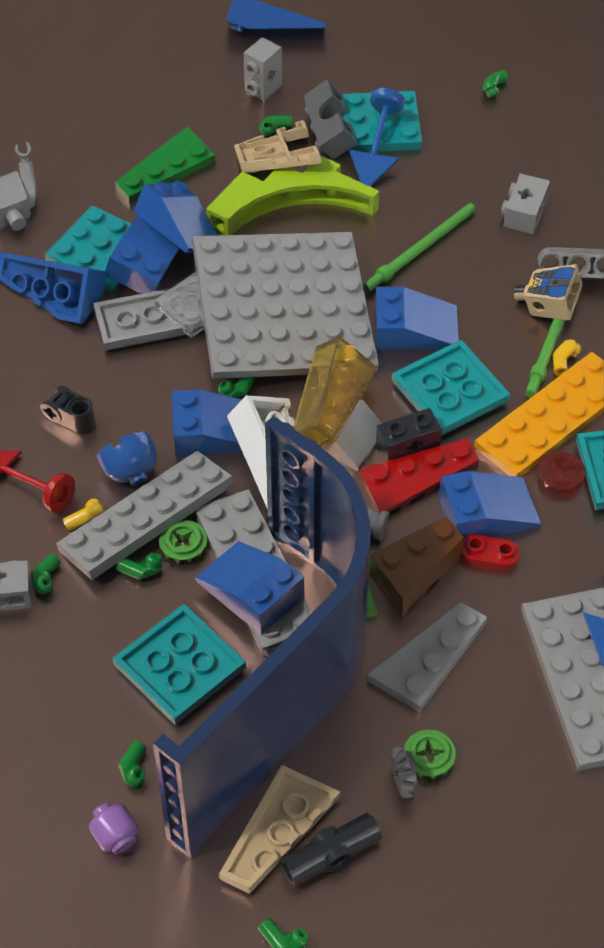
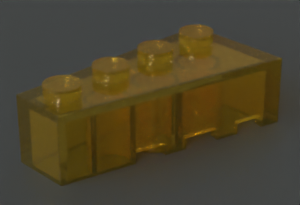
[293,336,378,447]

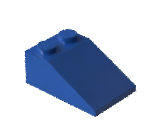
[133,181,218,253]
[105,216,180,294]
[375,287,459,350]
[172,390,243,458]
[439,471,541,538]
[195,541,304,635]

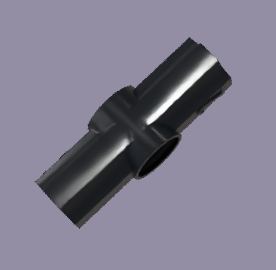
[280,812,382,886]

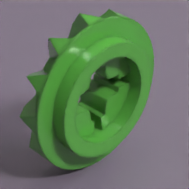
[159,520,207,563]
[404,730,456,780]

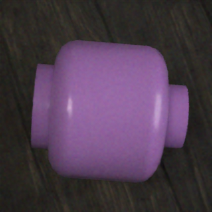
[89,802,139,855]

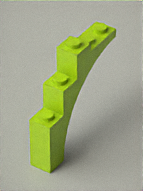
[206,155,379,235]

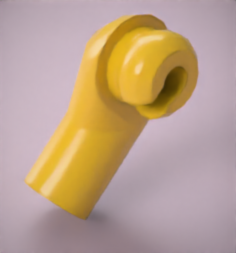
[553,339,581,376]
[63,498,104,532]

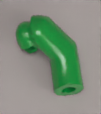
[482,70,508,98]
[218,377,255,398]

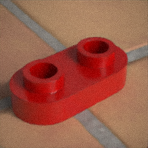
[461,534,520,571]

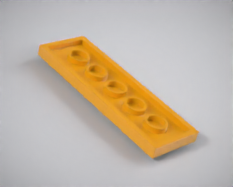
[474,352,604,477]

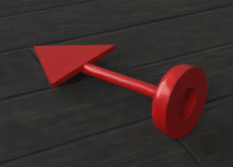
[0,451,75,514]

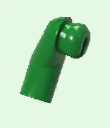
[259,115,293,136]
[31,553,61,594]
[116,553,162,580]
[119,740,147,787]
[258,918,309,948]

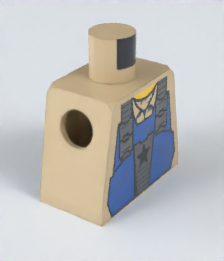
[514,264,583,320]

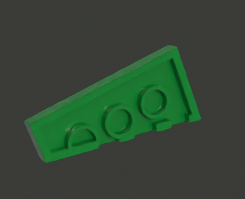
[115,126,216,204]

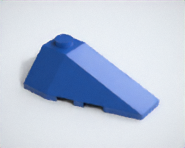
[226,0,326,33]
[0,252,107,324]

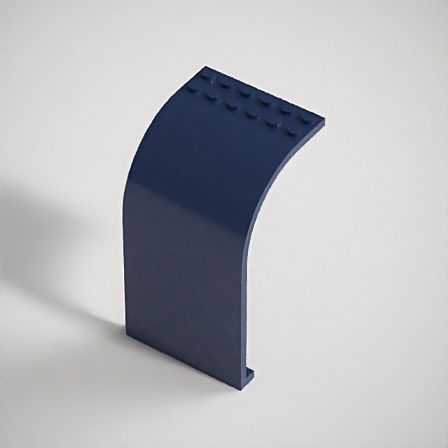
[153,416,370,858]

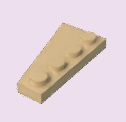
[219,765,341,894]

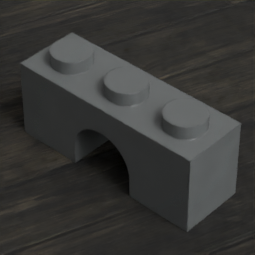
[304,79,358,160]

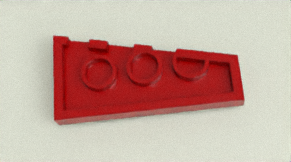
[360,438,479,512]

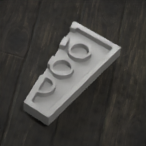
[367,602,487,712]

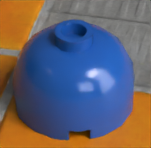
[97,431,157,486]

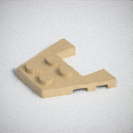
[234,120,321,173]

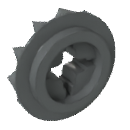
[390,745,418,799]

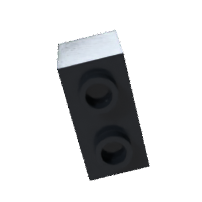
[376,408,442,462]

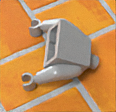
[0,142,37,231]

